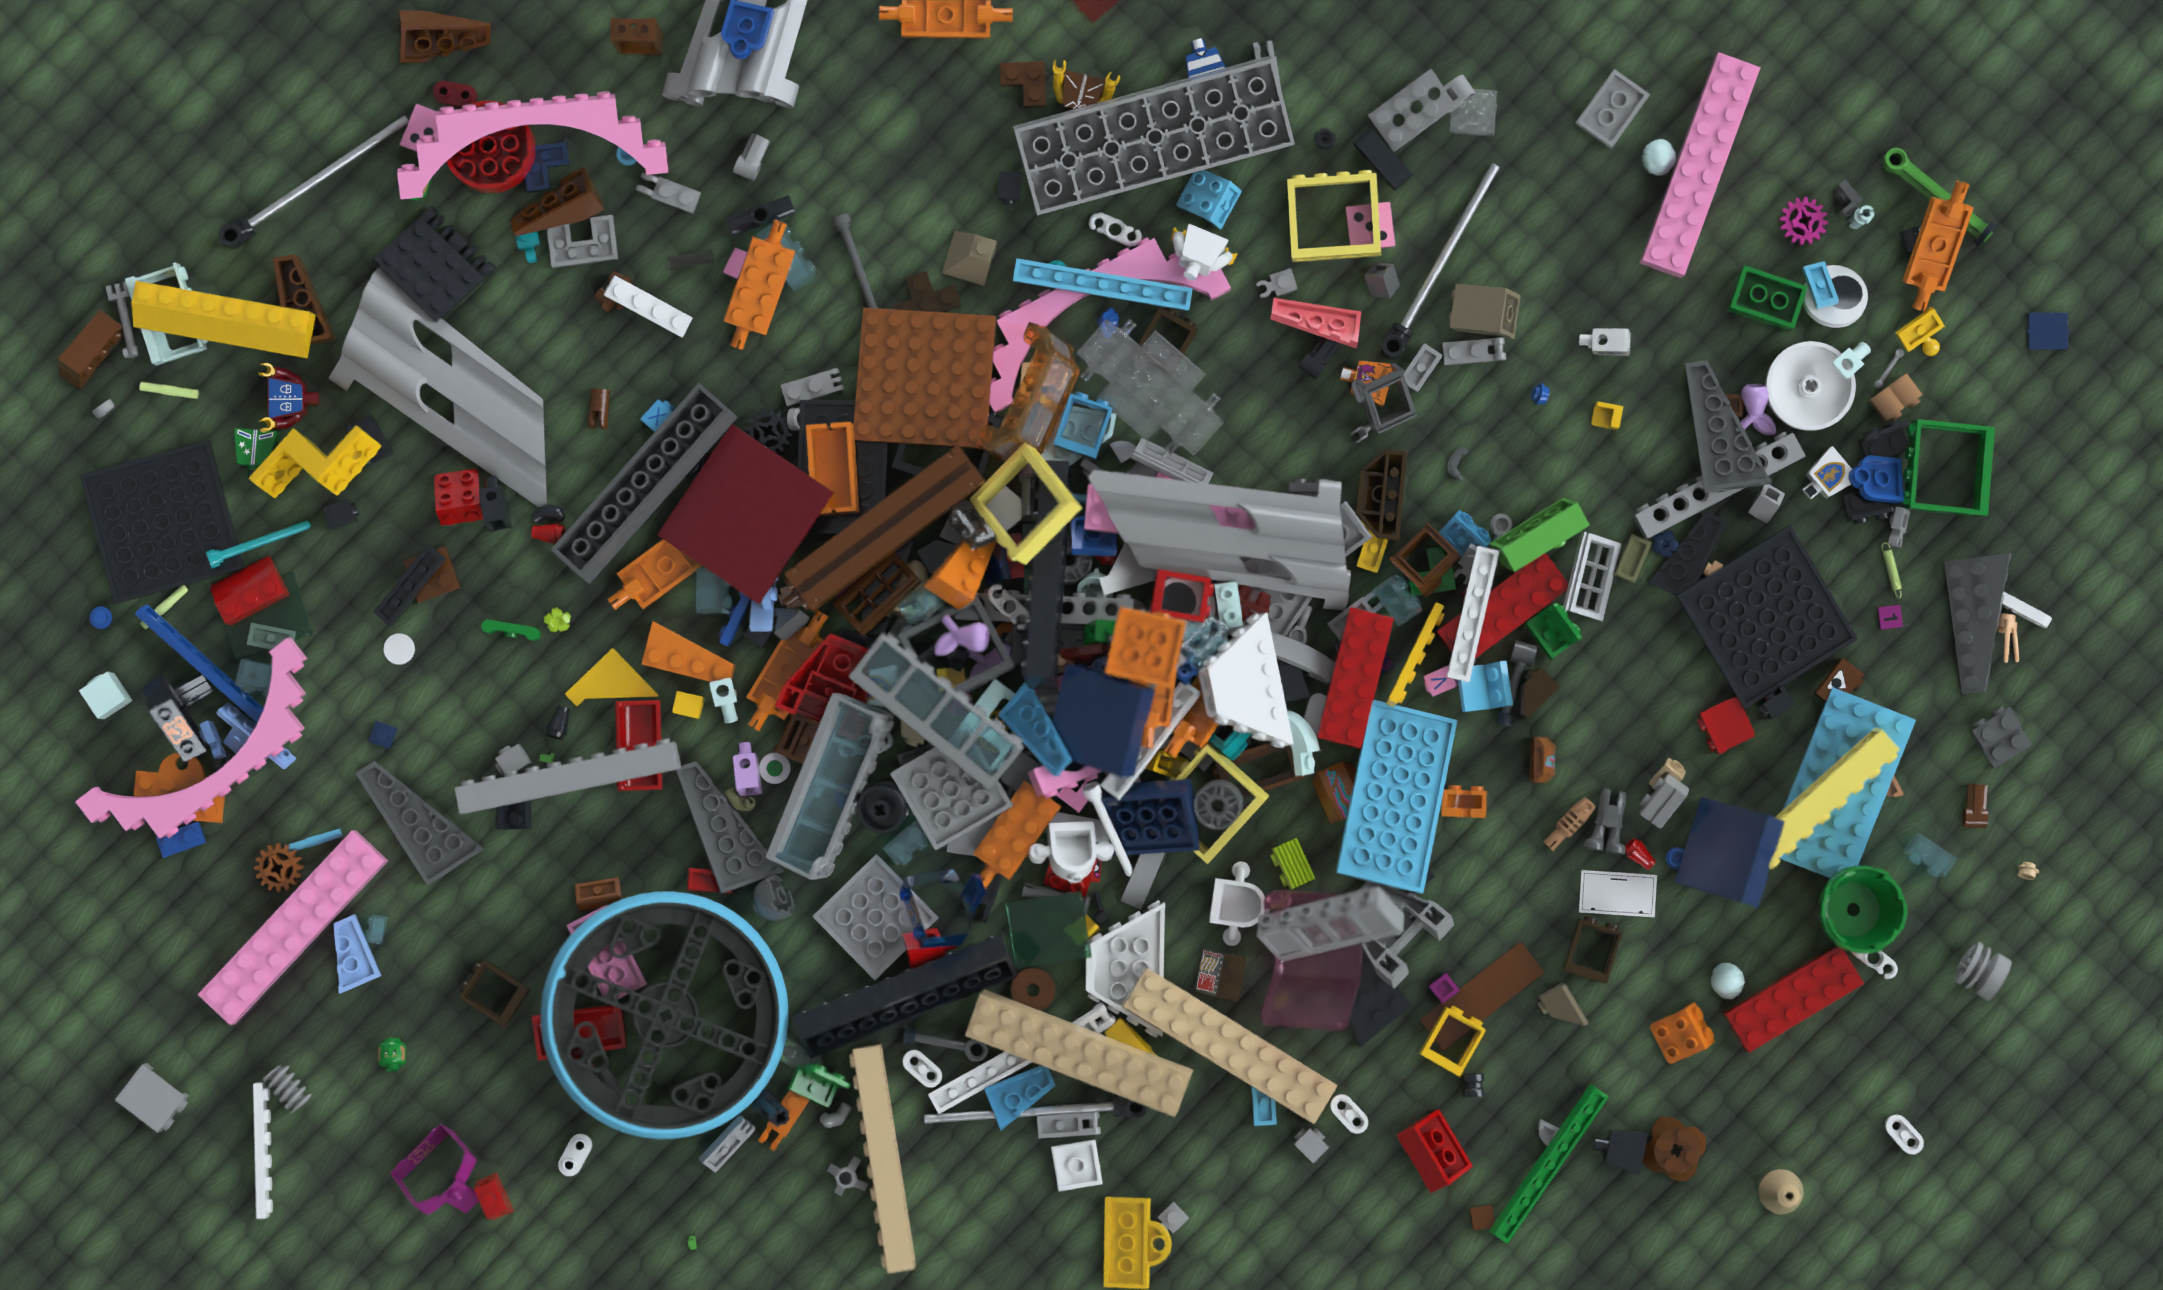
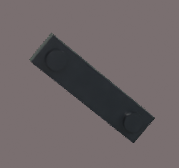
[373,545,446,627]

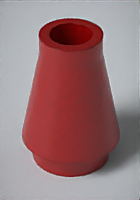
[531,523,566,545]
[1625,838,1656,870]

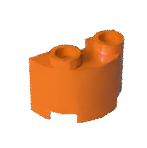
[1441,785,1487,818]

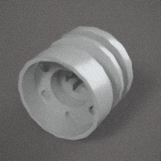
[1954,941,2012,1001]

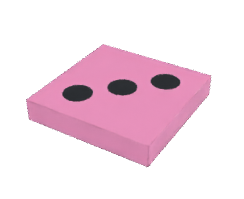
[400,104,438,152]
[1345,202,1395,248]

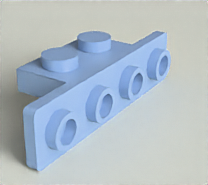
[749,576,779,632]
[216,702,296,769]

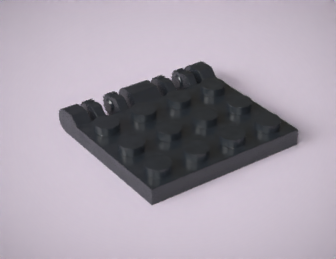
[373,206,496,323]

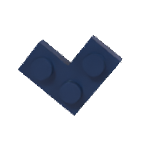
[525,142,570,192]

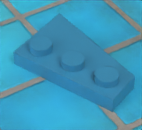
[984,1065,1055,1130]

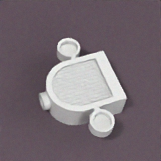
[1029,822,1114,883]
[1209,861,1271,946]

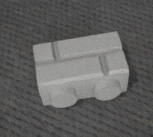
[1640,774,1689,828]

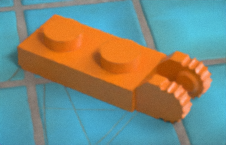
[758,1090,810,1151]

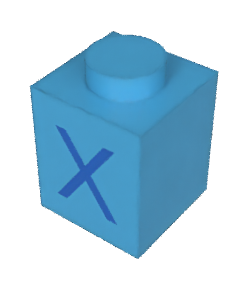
[641,400,675,432]

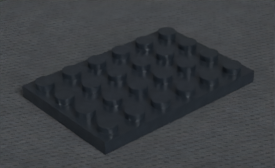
[798,400,888,534]

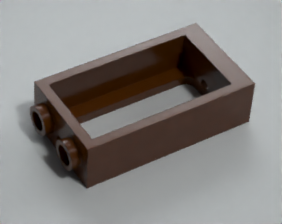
[610,18,663,55]
[1212,742,1305,799]

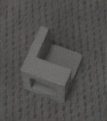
[1364,262,1400,299]

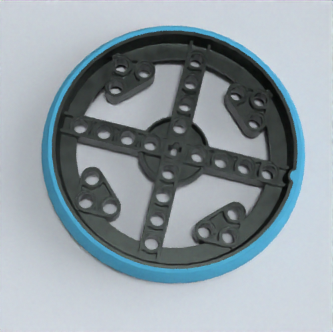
[541,892,789,1139]

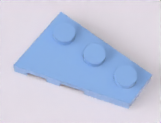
[334,914,382,994]

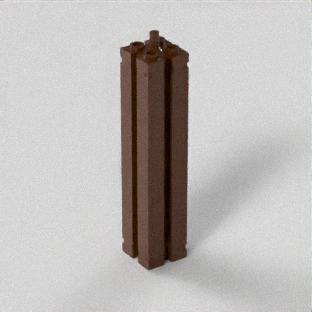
[782,445,985,612]

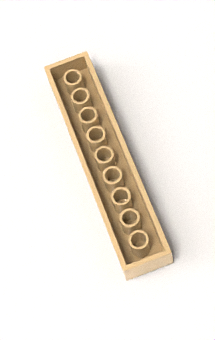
[1121,968,1338,1124]
[965,989,1193,1117]
[850,1043,916,1273]

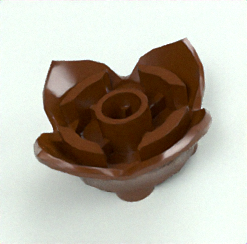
[1642,1116,1706,1181]

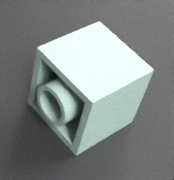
[79,672,133,719]

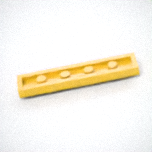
[1386,602,1445,708]

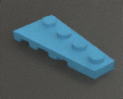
[998,682,1072,776]

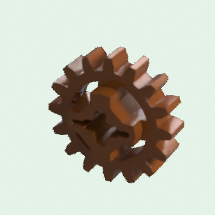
[254,843,304,892]

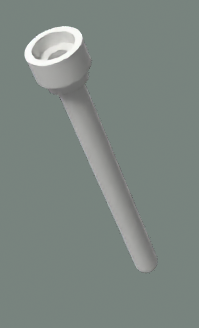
[1082,782,1133,877]

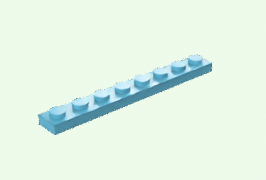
[1013,258,1193,311]

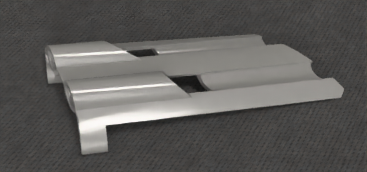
[662,0,807,108]
[328,267,547,507]
[1088,470,1351,611]

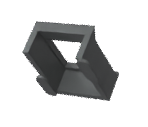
[1351,363,1418,434]

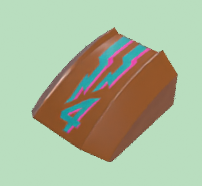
[1529,737,1557,783]
[1312,761,1356,824]

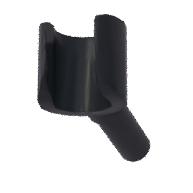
[1093,892,1108,925]

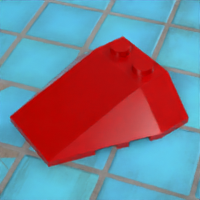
[774,633,871,741]

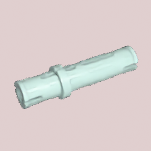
[1848,206,1874,229]

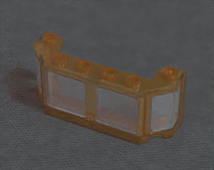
[973,322,1080,462]

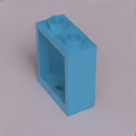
[1053,392,1113,460]

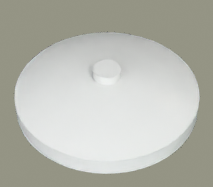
[1765,341,1856,431]

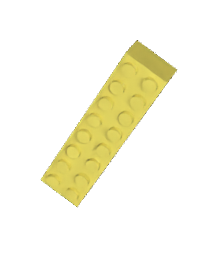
[1769,727,1900,870]

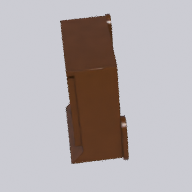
[1389,522,1461,597]

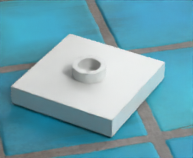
[1051,1139,1103,1191]

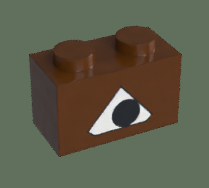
[1813,658,1864,703]

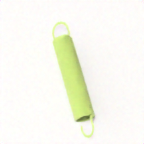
[1882,542,1902,598]

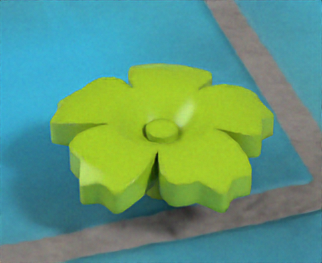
[544,607,571,633]

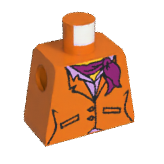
[1340,361,1393,407]

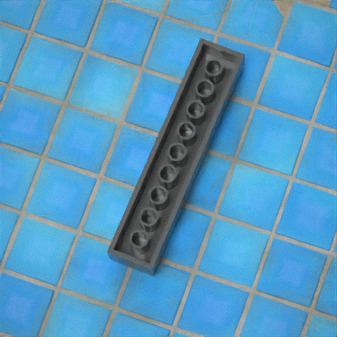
[551,383,737,584]

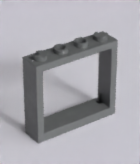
[896,595,1015,710]

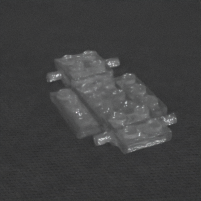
[1077,319,1224,455]

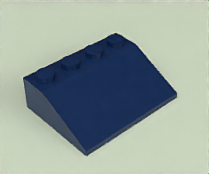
[1101,779,1199,856]

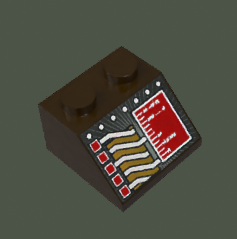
[1520,668,1560,719]
[1194,948,1247,1002]

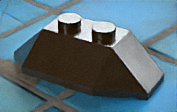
[1356,449,1408,540]

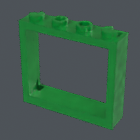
[1902,419,1995,517]

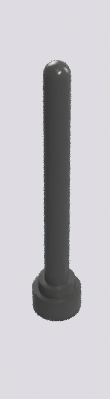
[832,213,878,309]

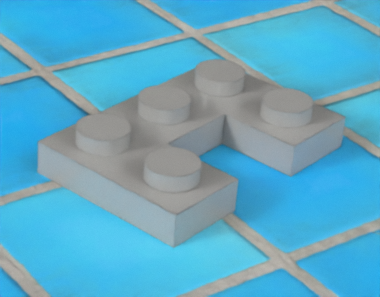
[547,215,619,268]

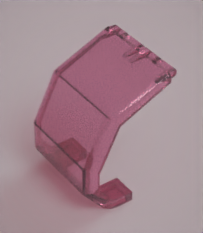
[1261,890,1363,1031]

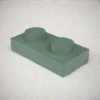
[246,623,296,650]

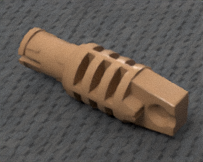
[1543,797,1596,851]

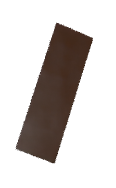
[1420,942,1544,1050]

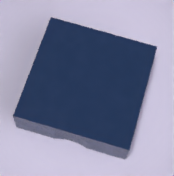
[1052,664,1155,777]
[1675,797,1785,908]

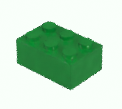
[1727,265,1808,331]

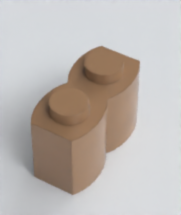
[1869,373,1923,422]

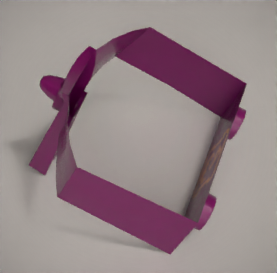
[391,1124,479,1215]

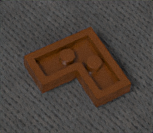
[1000,61,1046,107]

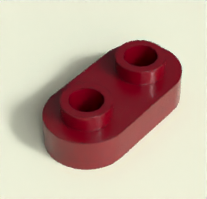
[433,81,478,107]

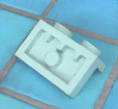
[1214,582,1243,629]

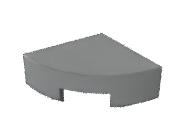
[1110,441,1136,464]
[1538,1119,1559,1146]

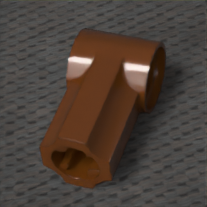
[1962,784,1989,829]

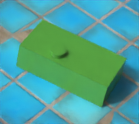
[1489,498,1590,572]

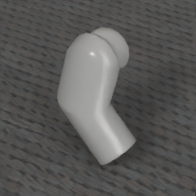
[820,1102,852,1128]

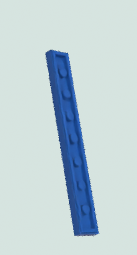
[135,605,264,723]

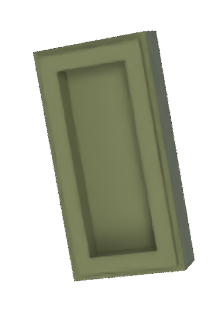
[1614,534,1652,583]

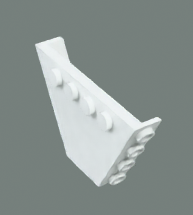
[1198,613,1293,748]
[1086,900,1165,1038]

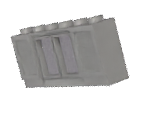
[1257,886,1404,962]

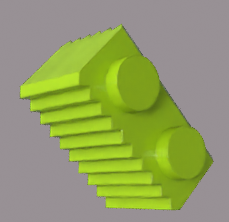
[1270,838,1315,890]

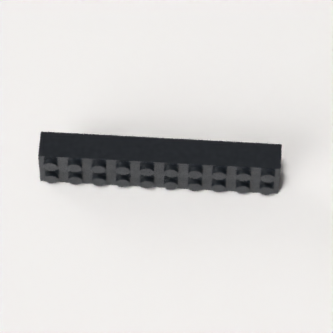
[1022,460,1073,689]
[792,934,1018,1059]

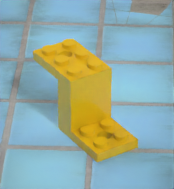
[249,425,381,498]

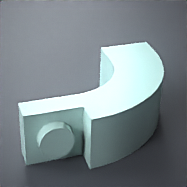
[1287,710,1320,776]

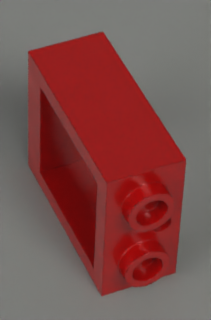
[1149,569,1214,623]

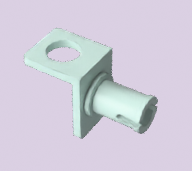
[1832,342,1871,379]
[710,677,738,723]

